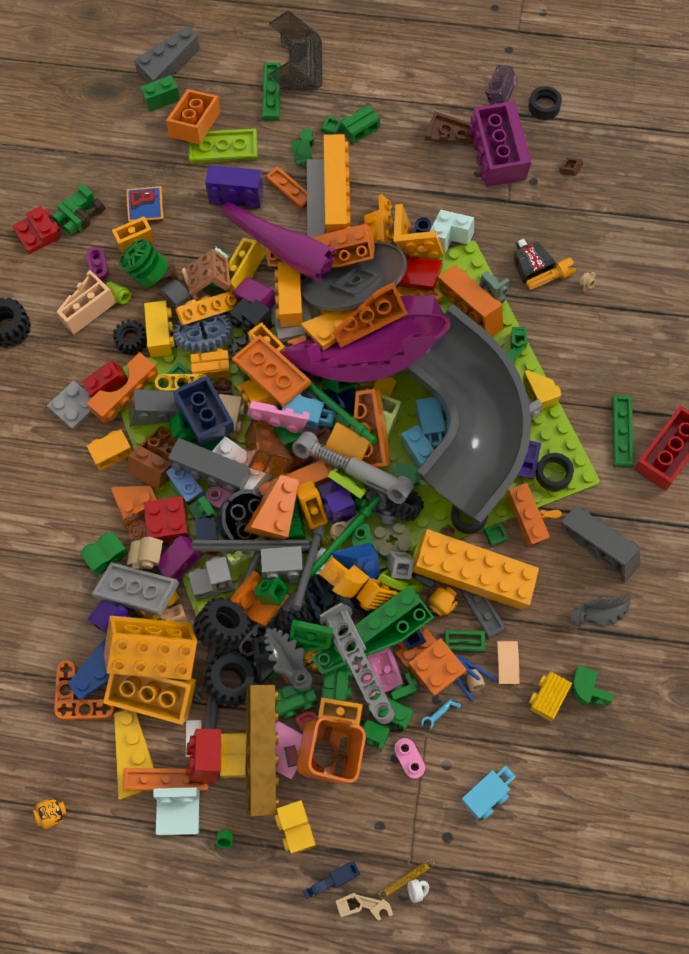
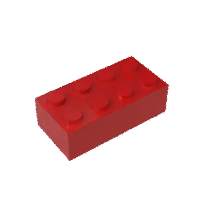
[634,405,689,491]

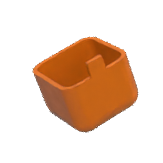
[297,717,366,784]

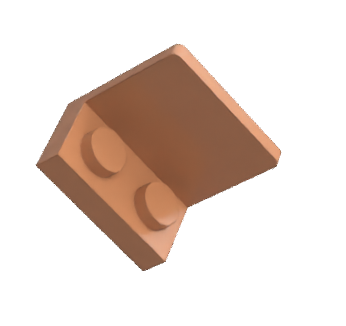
[187,249,230,296]

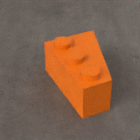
[243,475,299,540]

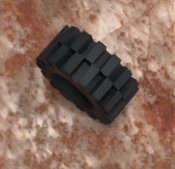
[113,319,147,355]
[386,491,424,522]
[276,606,315,642]

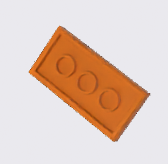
[232,335,312,408]

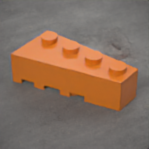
[438,265,503,337]
[353,388,392,468]

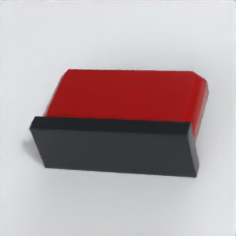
[415,574,435,588]

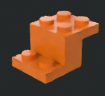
[395,628,467,697]

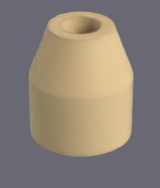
[467,669,486,692]

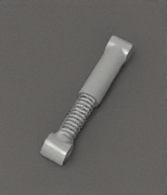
[292,431,414,504]

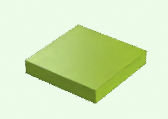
[328,467,368,499]

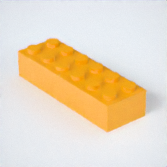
[324,134,350,234]
[412,529,539,610]

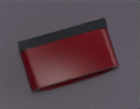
[284,745,298,768]

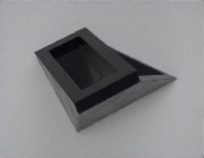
[252,638,277,685]

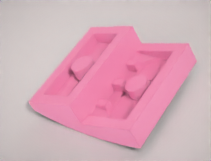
[357,647,406,698]
[275,721,303,779]

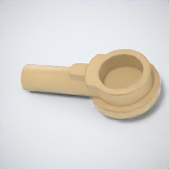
[330,513,359,540]

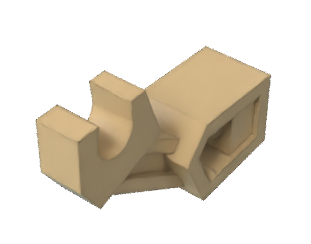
[336,893,393,921]

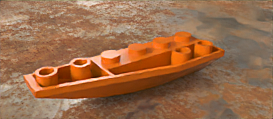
[265,224,375,268]

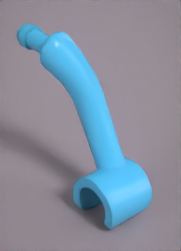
[421,699,461,730]

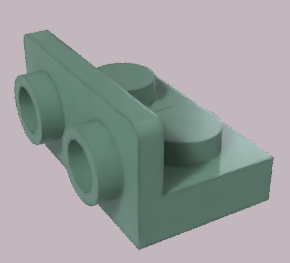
[479,271,510,304]

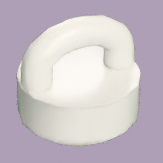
[407,879,429,903]

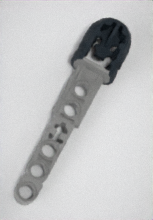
[305,574,395,724]

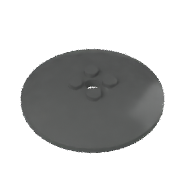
[301,241,407,311]

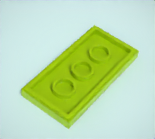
[189,129,258,164]

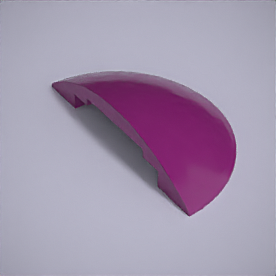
[279,314,451,382]

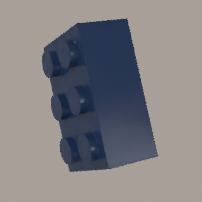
[173,375,234,447]

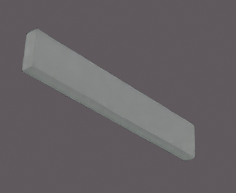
[307,159,325,237]

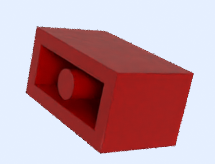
[82,361,128,397]

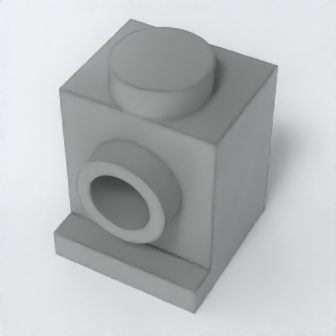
[387,551,414,580]

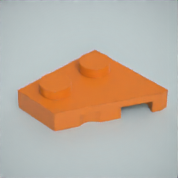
[111,486,158,522]

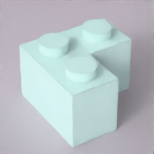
[430,210,474,253]

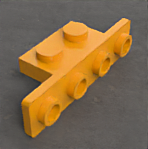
[364,194,394,244]
[176,291,238,325]

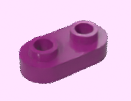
[86,247,109,281]

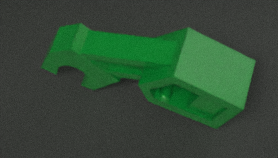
[506,327,528,365]

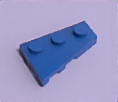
[68,638,110,701]

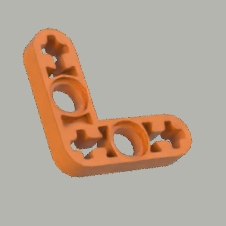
[54,660,116,721]

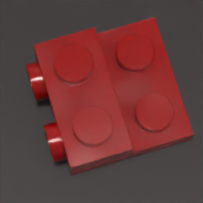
[12,206,60,255]

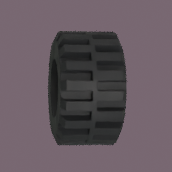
[0,297,31,348]
[193,597,250,654]
[203,651,258,707]

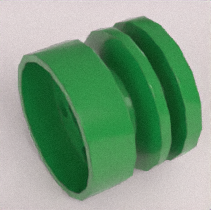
[119,239,168,288]

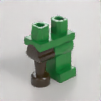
[52,183,106,235]

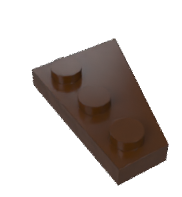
[424,111,475,144]

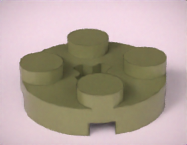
[372,522,412,560]

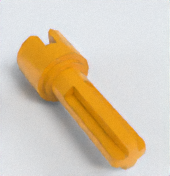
[526,257,577,290]

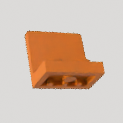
[230,571,289,626]

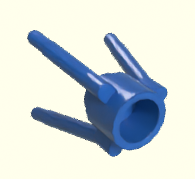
[455,654,498,701]

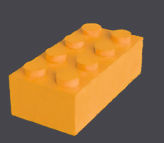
[103,674,197,725]

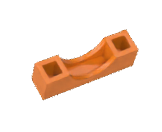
[86,352,158,424]

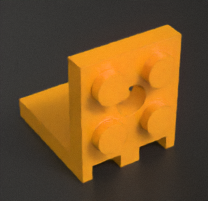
[393,204,444,259]

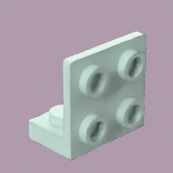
[153,787,200,835]

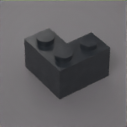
[229,298,272,338]

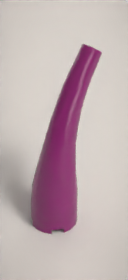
[222,202,336,283]

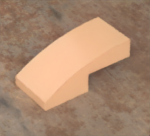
[497,641,520,684]

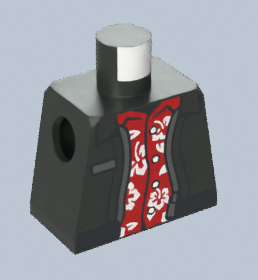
[514,239,555,284]

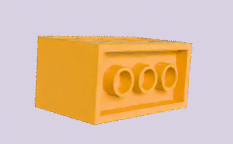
[104,616,197,680]

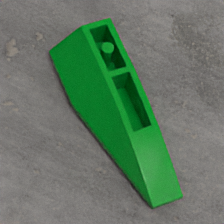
[310,585,434,675]

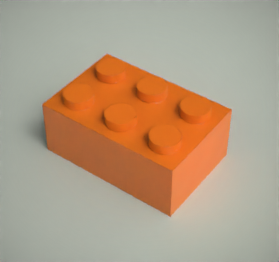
[166,89,221,144]

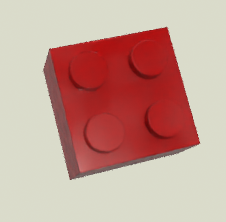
[144,496,190,544]
[186,728,222,784]

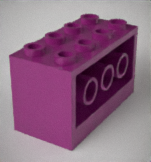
[469,101,531,187]

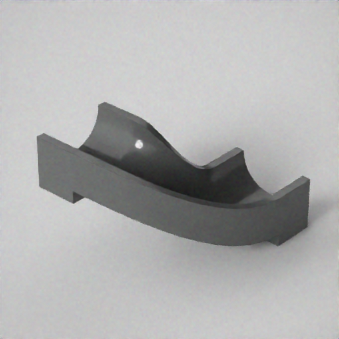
[401,304,531,524]

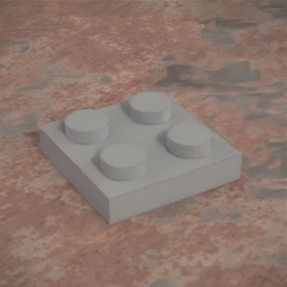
[47,380,92,431]

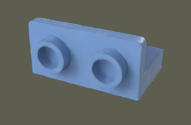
[166,468,205,502]

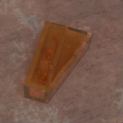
[245,419,293,476]

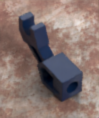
[303,861,361,899]

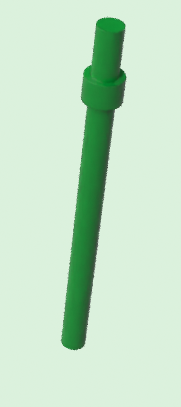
[307,381,377,445]
[298,496,381,583]

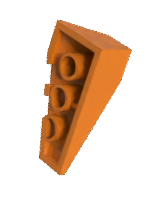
[332,282,408,348]

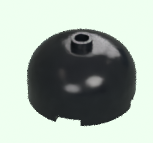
[217,489,271,540]

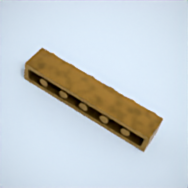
[246,685,279,816]

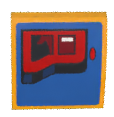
[127,186,164,222]

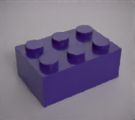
[205,165,264,208]

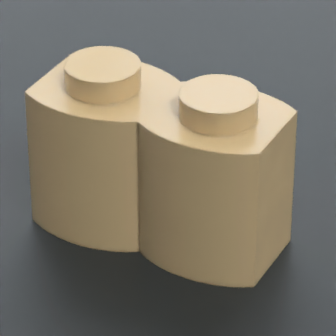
[127,537,163,571]

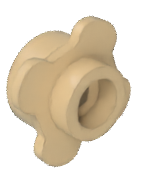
[579,272,596,292]

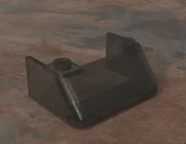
[268,10,322,90]

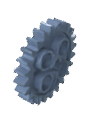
[173,314,233,353]

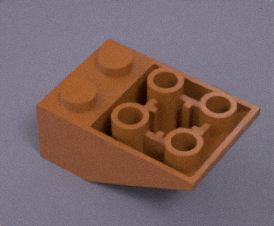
[126,426,192,490]

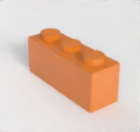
[505,483,550,547]

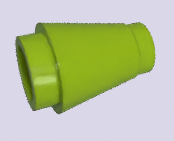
[106,281,131,304]

